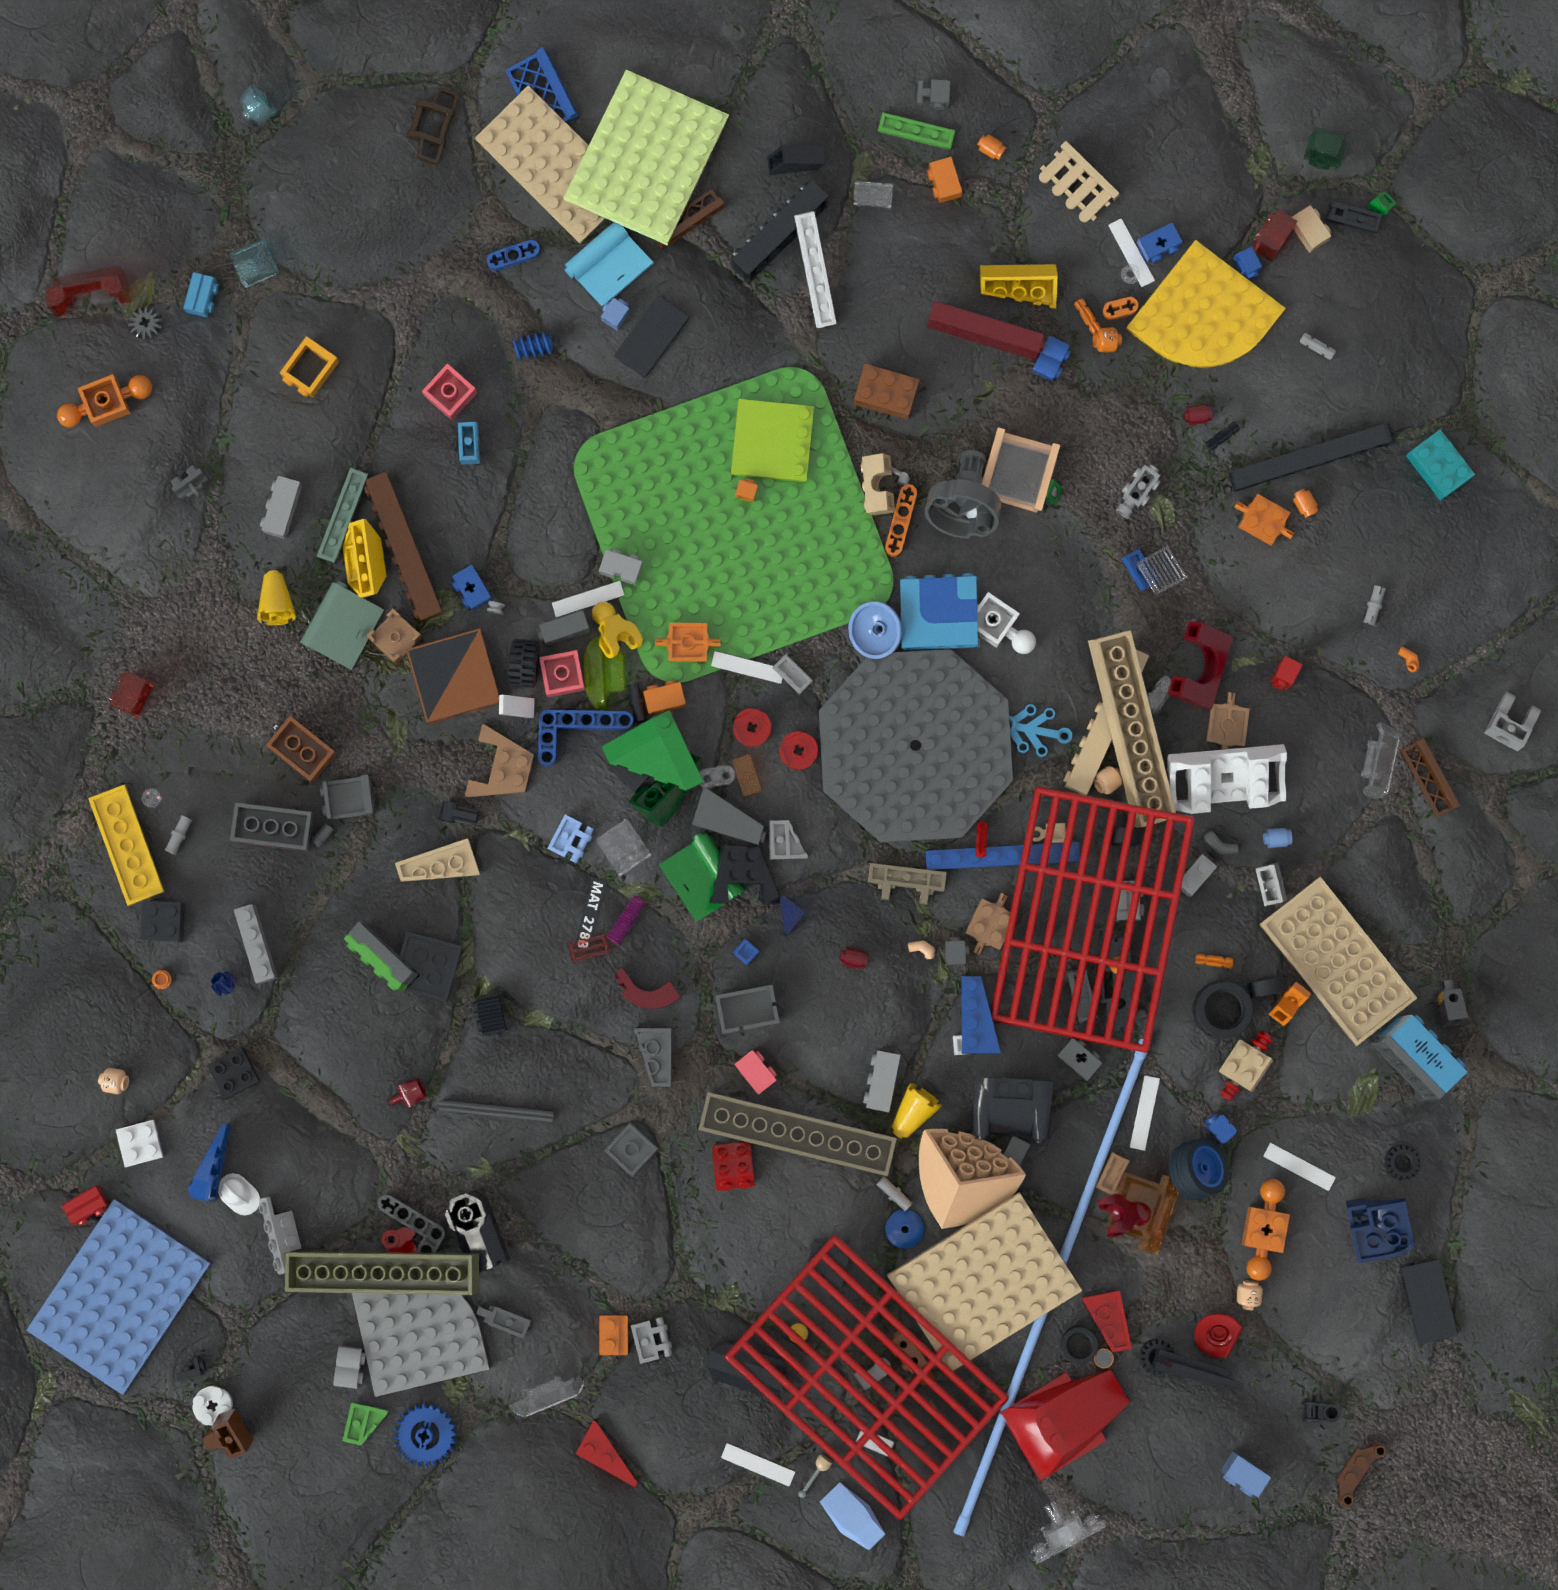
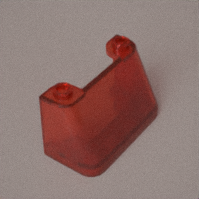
[45,266,131,318]

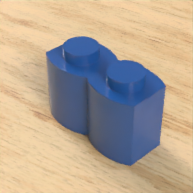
[1032,335,1071,381]

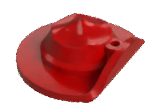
[1194,1313,1243,1358]

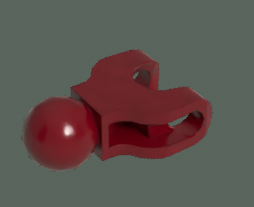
[1097,1194,1151,1237]

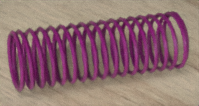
[606,894,647,946]

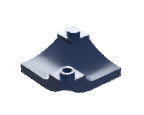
[1346,1198,1414,1263]

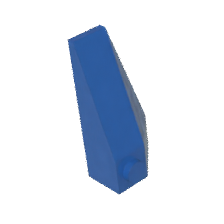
[188,1123,231,1201]

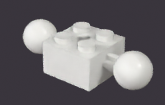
[977,592,1036,654]

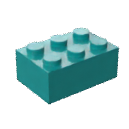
[1406,429,1475,501]

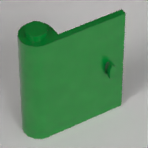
[659,832,745,923]

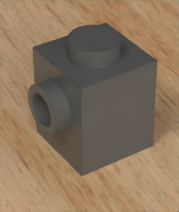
[945,937,969,965]

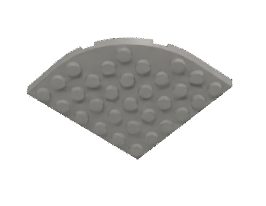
[352,1293,490,1397]

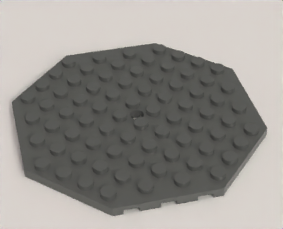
[819,649,1013,843]

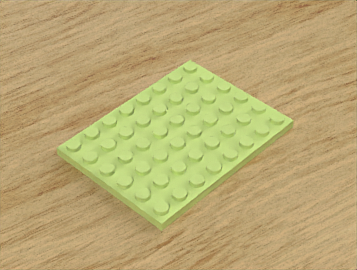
[564,70,729,245]

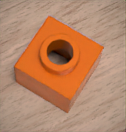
[735,478,758,503]

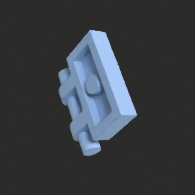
[547,815,594,864]

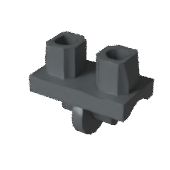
[171,465,209,500]

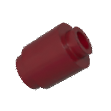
[1183,404,1212,426]
[839,947,869,969]

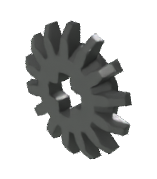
[128,306,162,340]

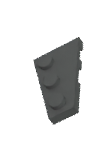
[633,1028,673,1087]

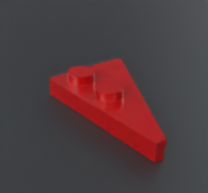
[575,1420,638,1487]

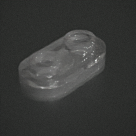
[699,765,735,789]

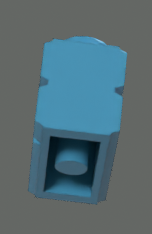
[183,272,219,318]
[458,422,480,465]

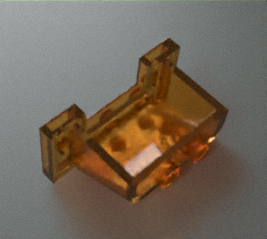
[1106,1172,1178,1256]

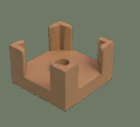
[366,609,423,665]

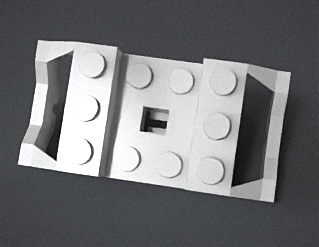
[1166,744,1287,814]

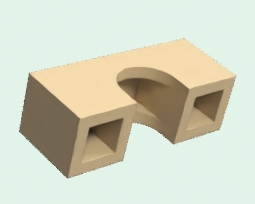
[861,453,895,515]

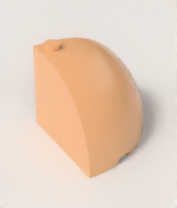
[919,1129,1026,1229]

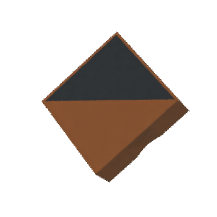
[406,629,500,725]

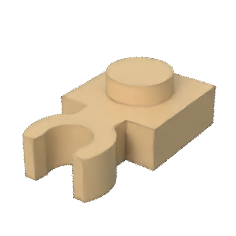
[1033,823,1066,843]

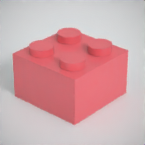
[422,364,477,421]
[539,650,585,698]

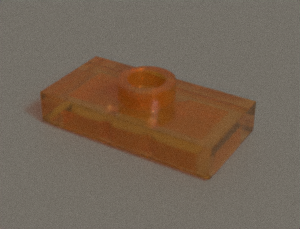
[732,754,762,796]

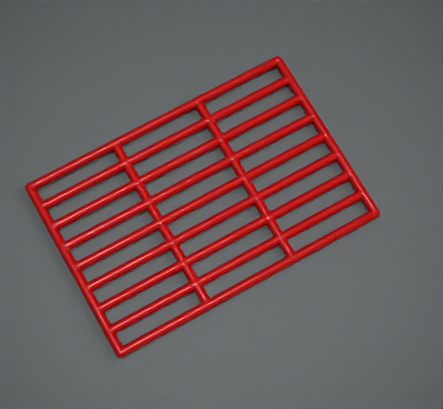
[991,786,1195,1053]
[725,1235,1009,1520]

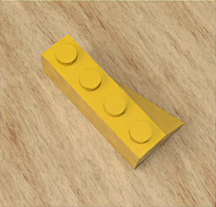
[980,264,1058,309]

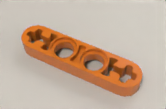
[885,484,917,557]

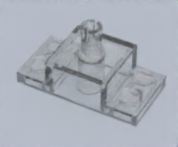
[1030,1501,1106,1564]

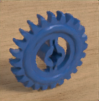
[393,1402,458,1468]

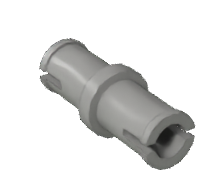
[1363,585,1386,626]
[165,815,192,855]
[876,1176,913,1211]

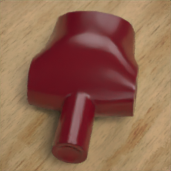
[389,1079,427,1108]

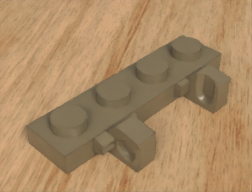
[868,863,946,905]

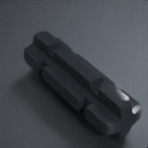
[1206,422,1240,451]

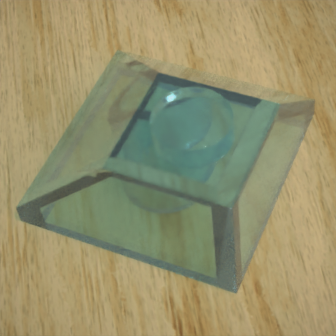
[230,238,280,288]

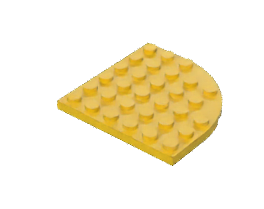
[1126,240,1286,368]

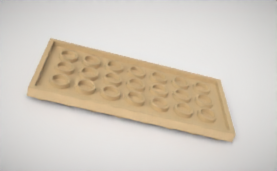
[475,86,606,245]
[1259,877,1417,1046]

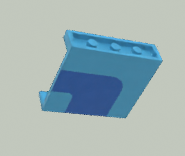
[900,573,980,650]

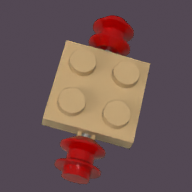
[1219,1031,1273,1102]

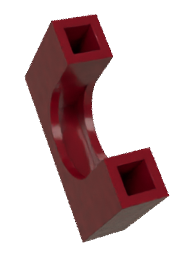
[1168,621,1233,710]

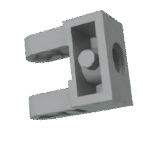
[1484,691,1541,752]

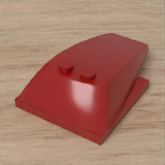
[1000,1369,1130,1481]

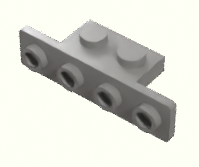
[259,1197,301,1275]

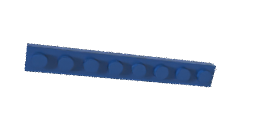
[925,842,1080,870]

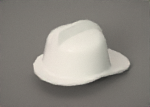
[218,1173,260,1215]

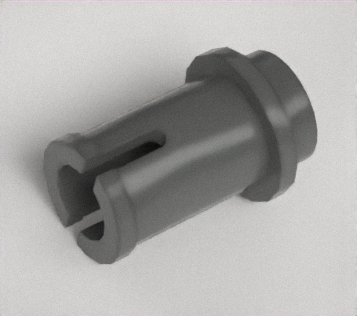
[311,823,334,848]

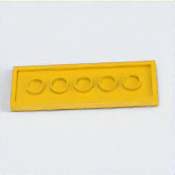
[88,785,165,906]

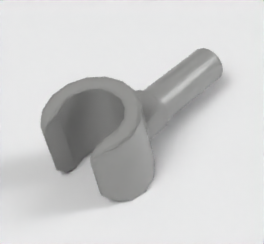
[891,466,910,485]

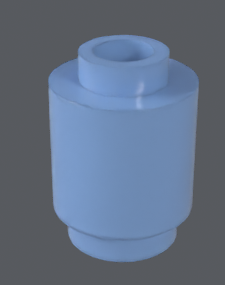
[1263,828,1292,848]

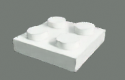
[116,1120,164,1167]

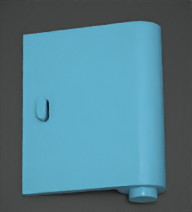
[564,222,654,307]

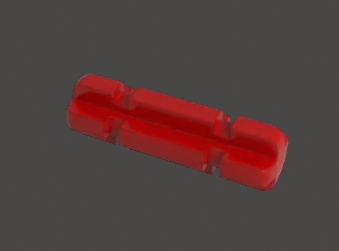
[976,822,988,858]

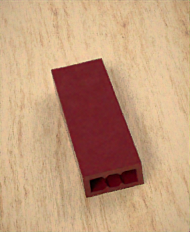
[927,301,1046,361]

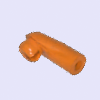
[1397,646,1419,672]

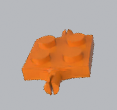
[1234,493,1295,546]
[655,623,721,662]

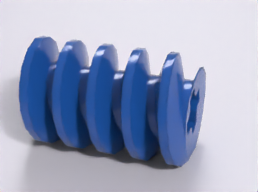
[513,330,553,361]

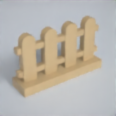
[1039,141,1120,223]

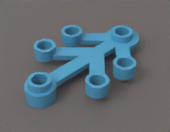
[1009,704,1072,757]

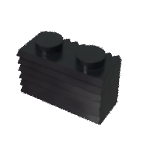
[473,993,507,1036]

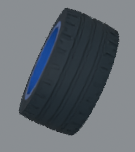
[1168,1139,1229,1200]

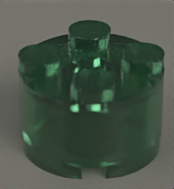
[1304,128,1346,170]

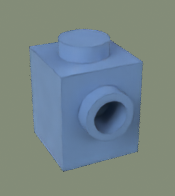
[601,298,630,331]

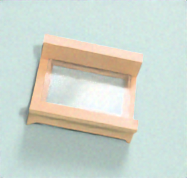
[982,428,1060,513]

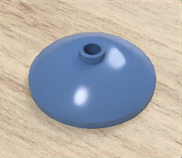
[848,601,902,659]

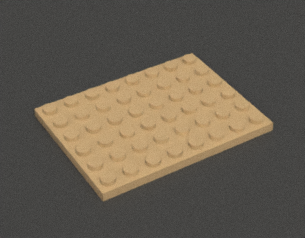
[887,1192,1082,1371]

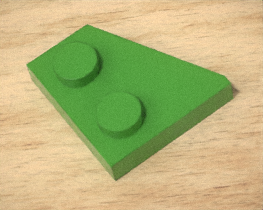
[342,1402,389,1445]

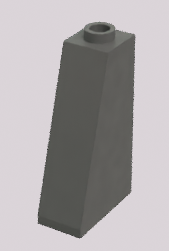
[692,788,766,846]

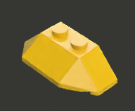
[343,519,386,598]

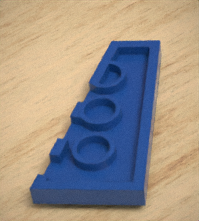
[961,976,1001,1054]

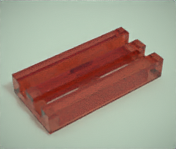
[568,934,610,962]

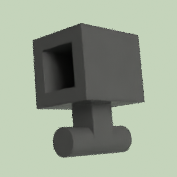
[917,79,950,110]

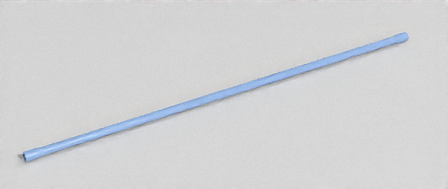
[953,1038,1147,1536]

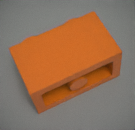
[927,157,962,203]
[643,680,686,716]

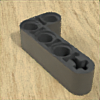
[378,1194,447,1253]

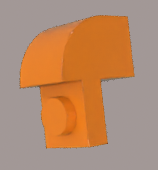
[1268,982,1311,1026]

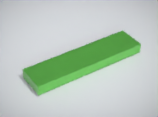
[878,112,955,150]

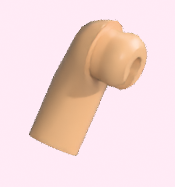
[908,941,935,959]

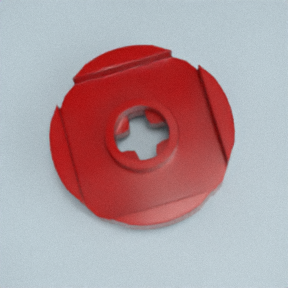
[733,708,771,747]
[780,731,818,770]

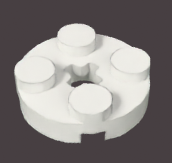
[193,1386,233,1426]

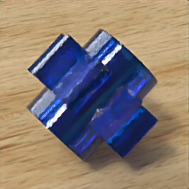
[211,971,235,996]

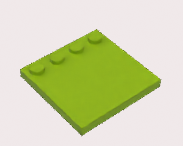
[731,399,814,482]

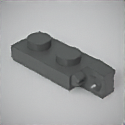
[476,1305,531,1339]

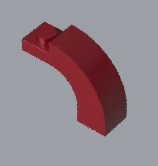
[616,968,681,1009]

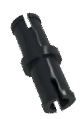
[627,683,646,723]

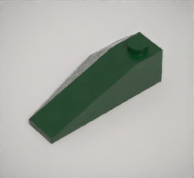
[628,753,703,827]

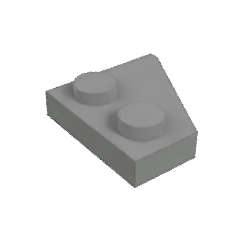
[768,820,808,860]

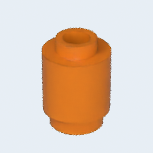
[977,134,1007,160]
[1293,489,1319,518]

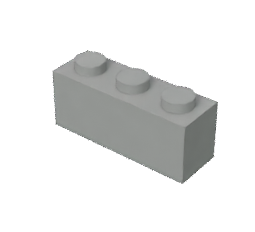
[260,476,303,539]
[863,1050,900,1112]

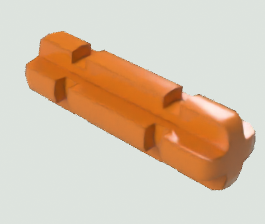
[1074,299,1101,334]
[1195,953,1234,968]

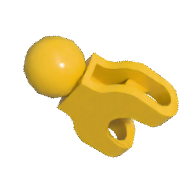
[592,601,643,658]

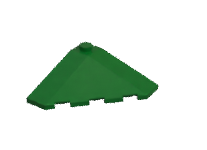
[602,710,704,791]

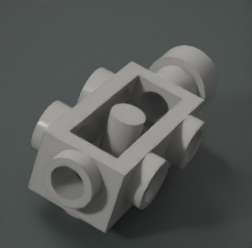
[1116,465,1161,519]

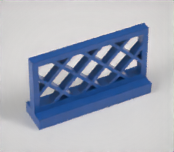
[505,47,579,122]

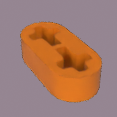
[1102,297,1138,320]

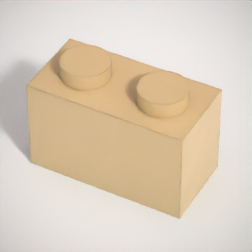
[1289,205,1331,253]

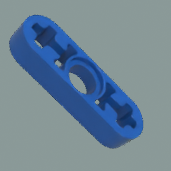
[487,240,540,271]

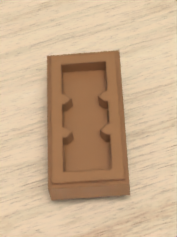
[1096,1152,1130,1195]

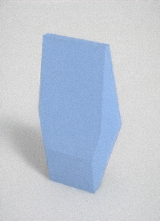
[820,1482,885,1550]

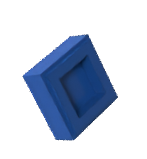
[733,938,760,965]

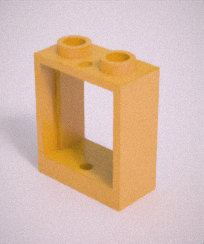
[280,336,339,398]

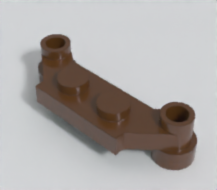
[1335,1441,1386,1507]

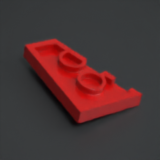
[1082,1290,1132,1352]

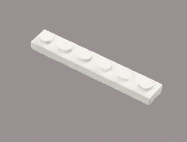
[794,211,836,328]

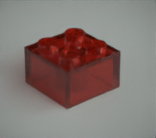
[1253,209,1298,262]
[109,670,154,719]

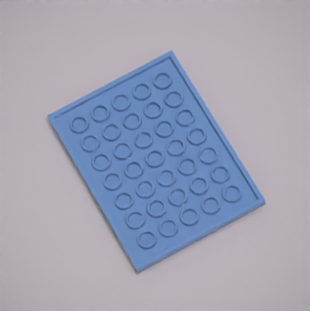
[26,1199,211,1395]

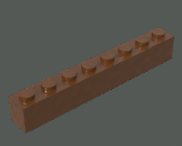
[364,472,443,623]

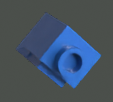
[1233,247,1262,279]

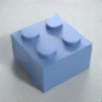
[1220,1452,1271,1498]

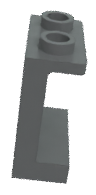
[320,775,375,820]

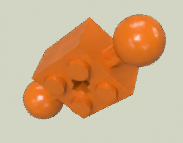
[57,374,152,428]
[1241,1179,1290,1281]

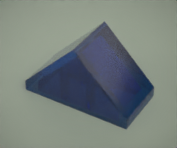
[780,896,805,935]

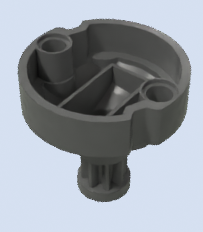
[925,450,1002,539]

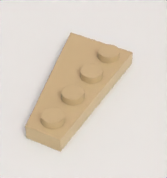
[395,838,480,882]

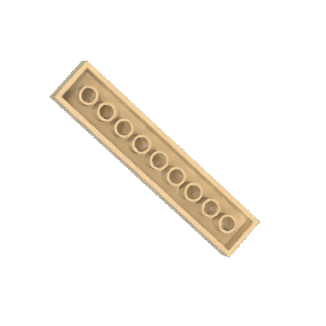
[1088,630,1176,827]

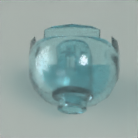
[240,85,278,123]

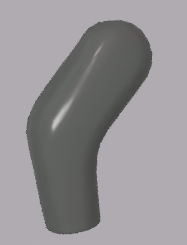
[1204,831,1238,855]

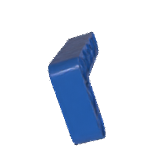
[538,710,634,767]

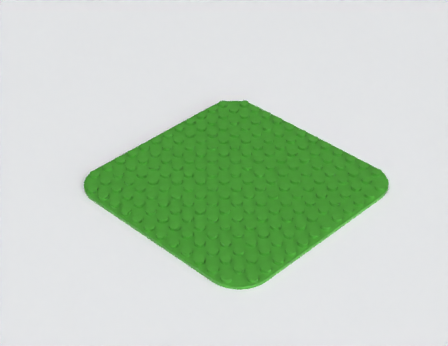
[574,367,893,683]

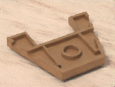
[465,724,534,798]

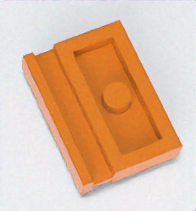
[599,1315,628,1355]

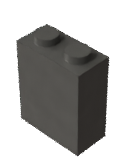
[537,610,591,648]

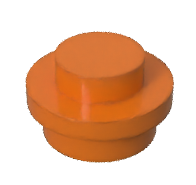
[152,970,172,989]

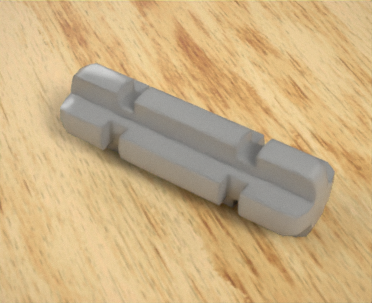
[1300,333,1336,360]

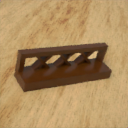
[656,189,725,250]
[1400,738,1460,818]

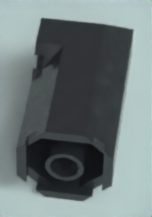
[445,1190,510,1272]
[706,1340,789,1397]

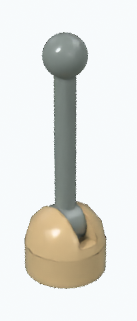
[798,1454,833,1498]

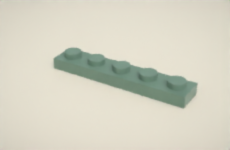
[317,468,369,564]

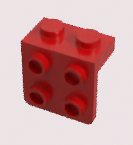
[712,1142,755,1191]

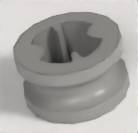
[487,601,505,615]

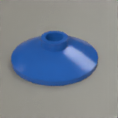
[885,1210,924,1249]

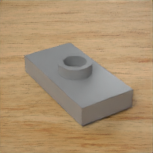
[772,654,813,695]

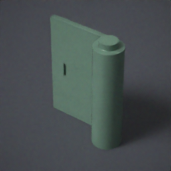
[300,581,384,670]

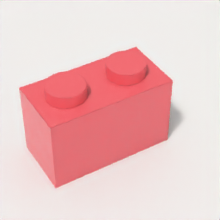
[734,1050,777,1095]

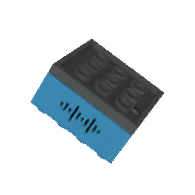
[1371,1015,1467,1099]

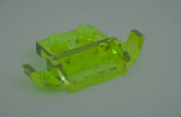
[584,636,626,711]

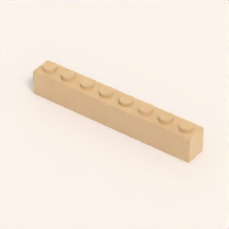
[1063,650,1149,795]

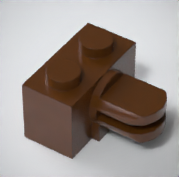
[203,1409,254,1458]

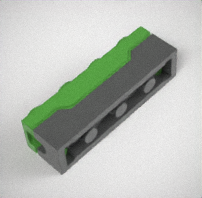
[344,922,418,991]

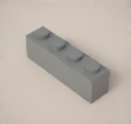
[234,904,278,984]

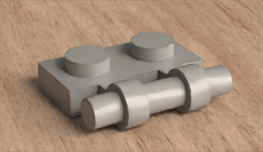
[631,1317,672,1364]

